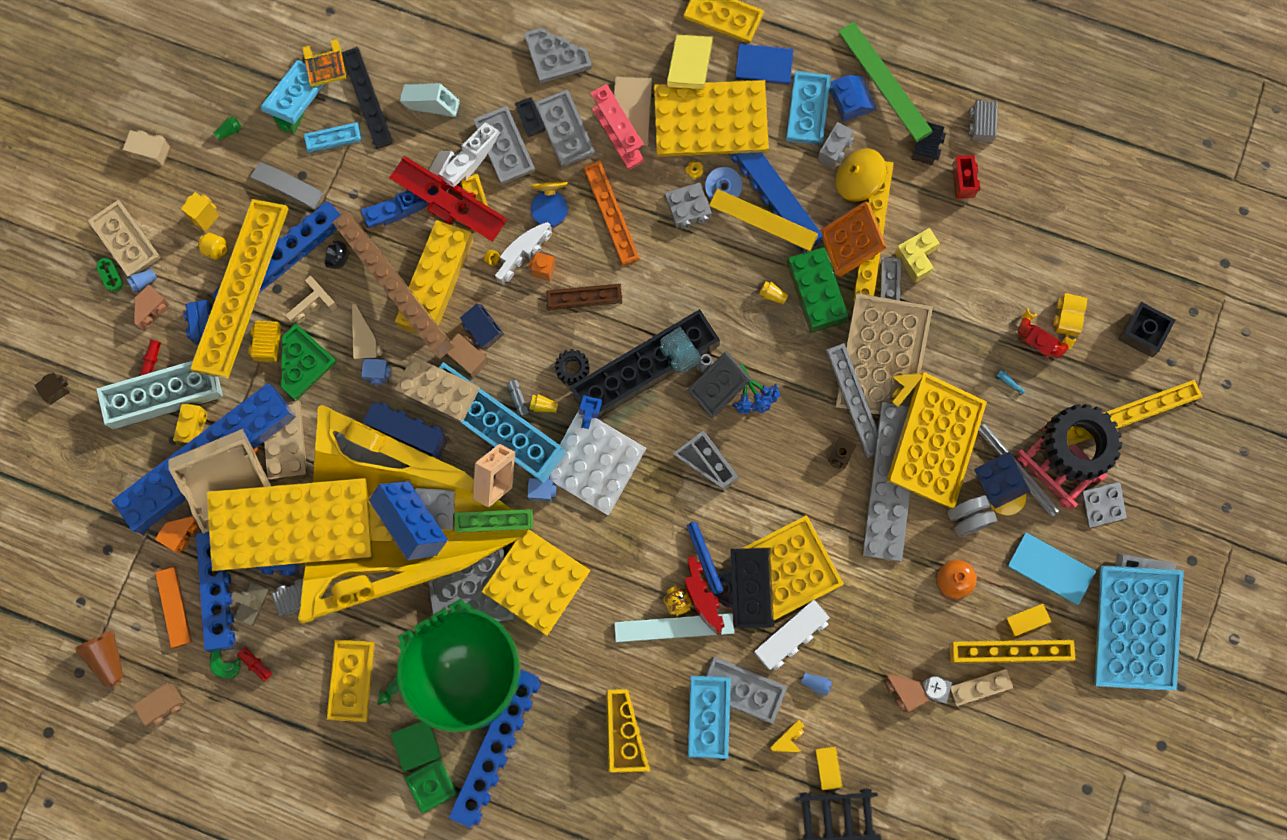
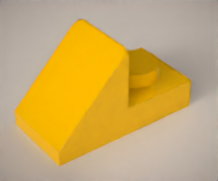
[891,373,923,407]
[769,720,805,753]

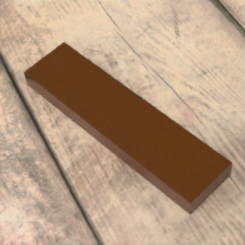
[546,283,623,310]

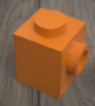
[529,252,556,281]

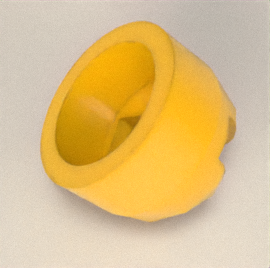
[483,250,500,266]

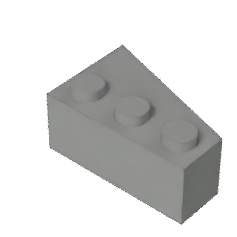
[673,430,740,490]

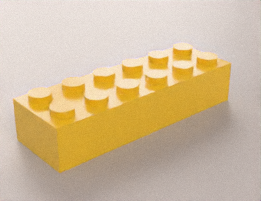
[395,220,474,335]

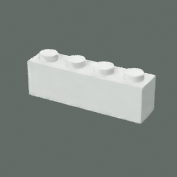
[754,600,830,671]

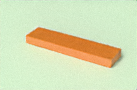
[155,567,192,648]

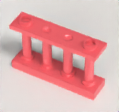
[590,84,644,171]
[1015,426,1108,510]

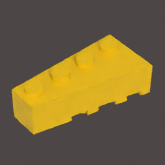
[605,689,650,773]

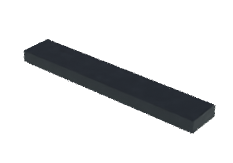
[341,47,393,149]

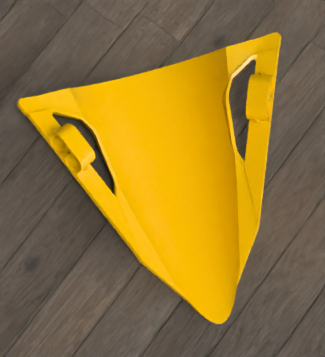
[299,405,529,623]

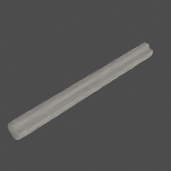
[978,424,1059,517]

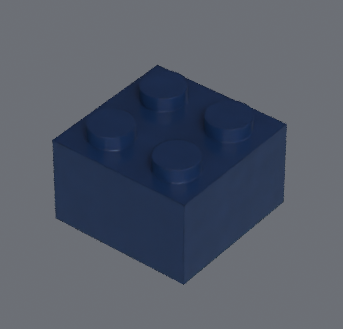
[974,452,1031,509]

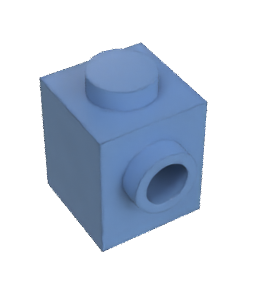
[362,359,392,385]
[527,477,557,502]

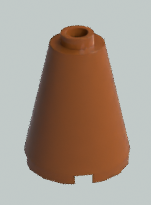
[75,630,124,688]

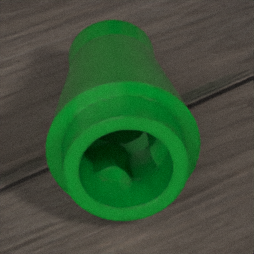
[213,116,242,141]

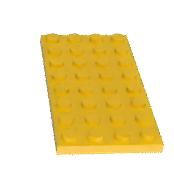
[207,478,372,571]

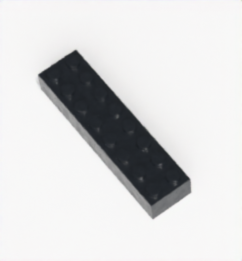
[569,309,720,419]

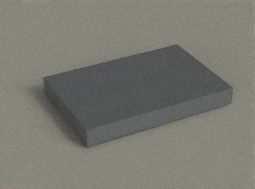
[688,351,752,418]

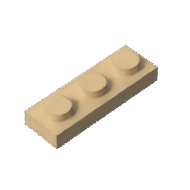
[950,669,1013,707]

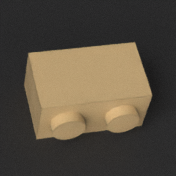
[123,130,170,166]

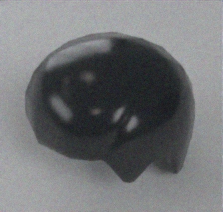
[325,241,349,269]

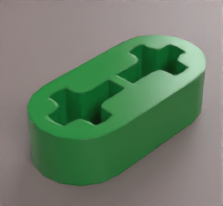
[96,258,123,292]

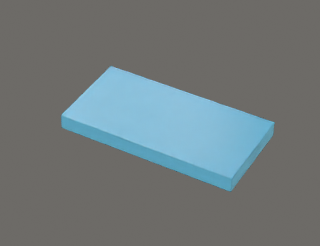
[261,60,325,124]
[786,71,831,145]
[1007,533,1096,606]
[688,676,731,759]

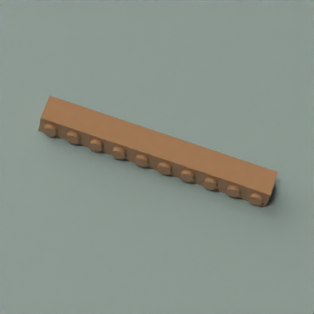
[332,210,455,359]

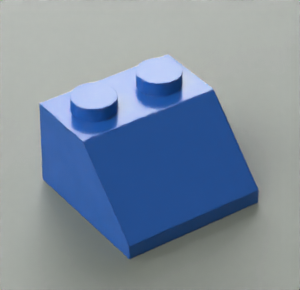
[829,75,877,122]

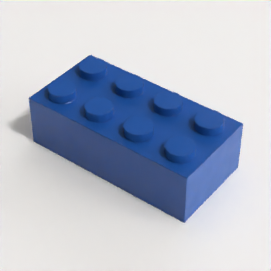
[369,481,448,560]

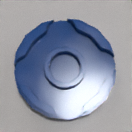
[531,192,568,227]

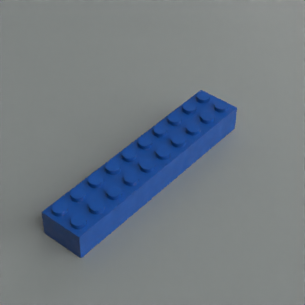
[111,383,296,534]

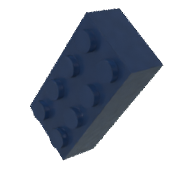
[363,402,448,459]

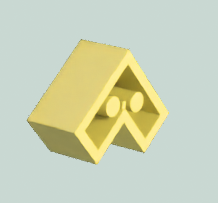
[895,228,940,284]

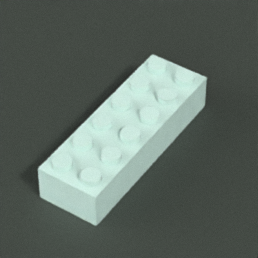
[97,361,223,430]

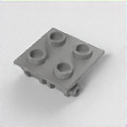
[1080,481,1127,528]

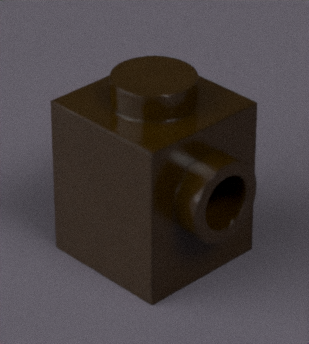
[34,372,70,405]
[828,437,856,469]

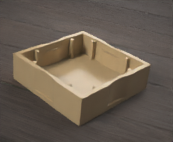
[168,429,271,533]

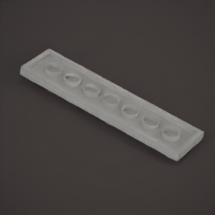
[862,402,910,562]

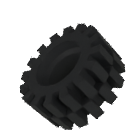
[555,349,590,386]

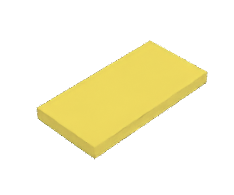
[667,35,713,89]

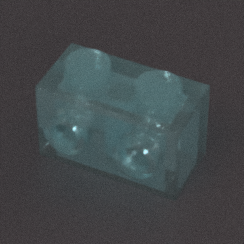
[660,327,702,375]

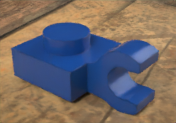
[579,395,602,429]

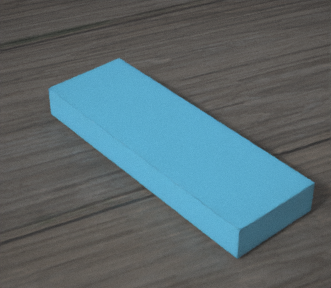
[304,122,362,153]

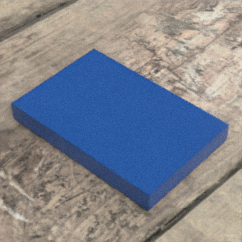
[735,43,794,85]

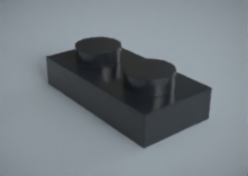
[515,97,545,138]

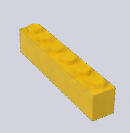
[949,640,1075,664]

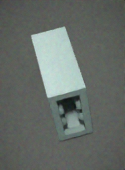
[400,83,459,117]

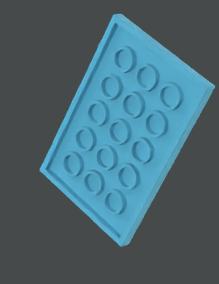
[1094,566,1184,691]

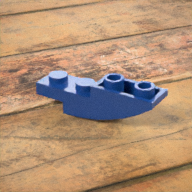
[360,187,435,229]

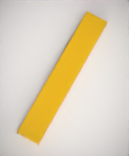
[709,189,818,251]

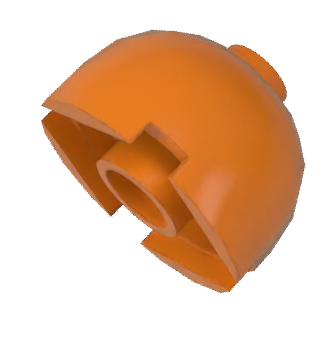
[936,560,977,600]

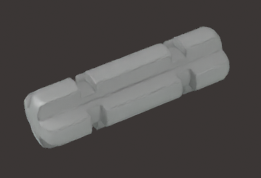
[508,380,529,417]

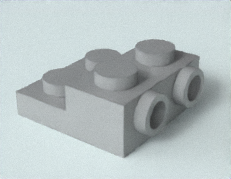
[665,183,712,229]

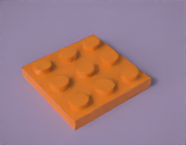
[820,201,887,277]

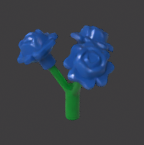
[732,364,780,414]

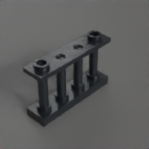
[794,788,882,840]

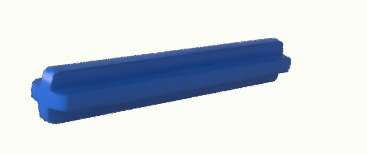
[687,522,723,594]

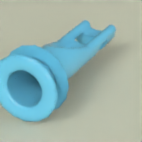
[995,368,1025,395]

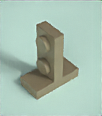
[230,582,270,626]

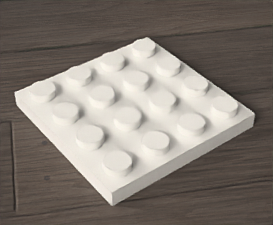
[549,410,647,515]

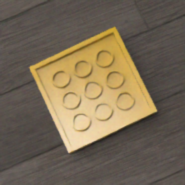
[743,515,844,621]
[481,530,591,636]

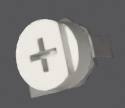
[921,676,952,704]

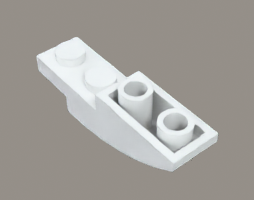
[439,122,500,187]
[495,222,552,285]

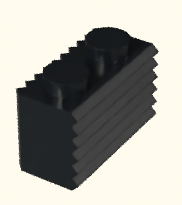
[911,121,946,165]

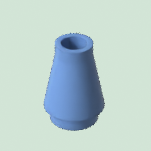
[127,269,157,292]
[801,673,833,697]

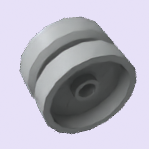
[947,496,998,538]

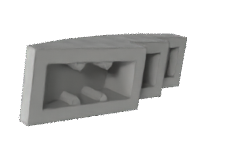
[250,162,323,209]

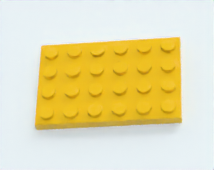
[654,80,769,157]
[886,372,987,509]

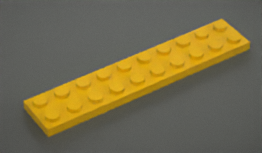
[190,199,288,379]

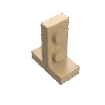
[285,276,338,325]

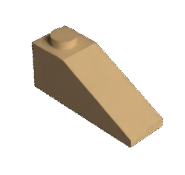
[352,304,382,364]

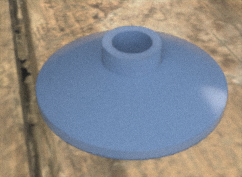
[705,167,742,200]

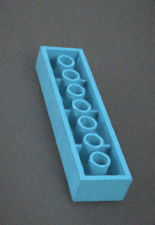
[439,362,567,483]

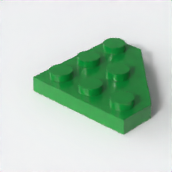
[281,324,337,402]

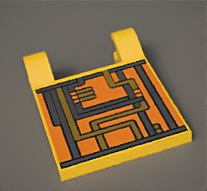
[303,39,346,87]

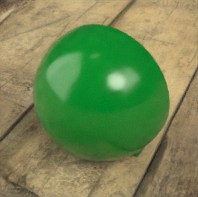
[397,598,521,732]

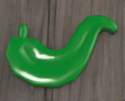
[210,651,241,679]

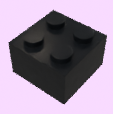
[1118,302,1176,358]

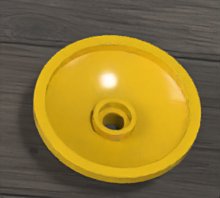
[835,148,886,202]

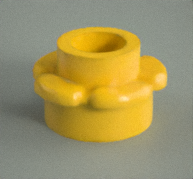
[685,161,703,179]

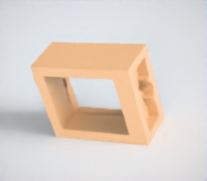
[473,444,515,508]

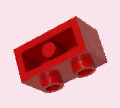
[952,155,980,199]

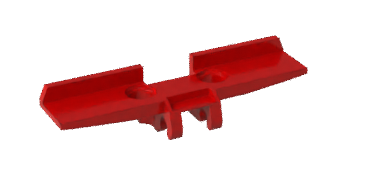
[389,156,507,242]

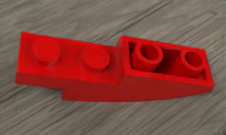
[684,556,725,635]

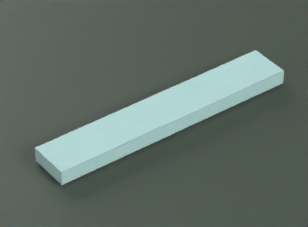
[615,613,734,643]

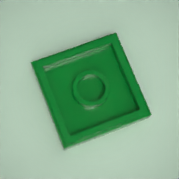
[391,722,442,772]
[404,758,458,814]

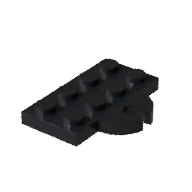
[715,547,774,628]

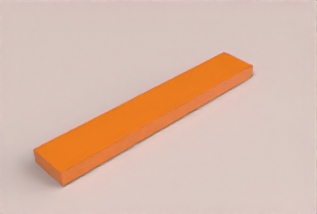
[583,160,640,266]

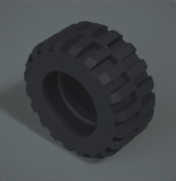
[1041,404,1122,482]

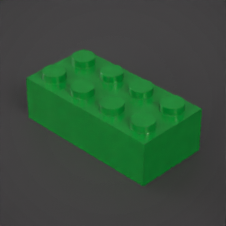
[787,247,849,334]

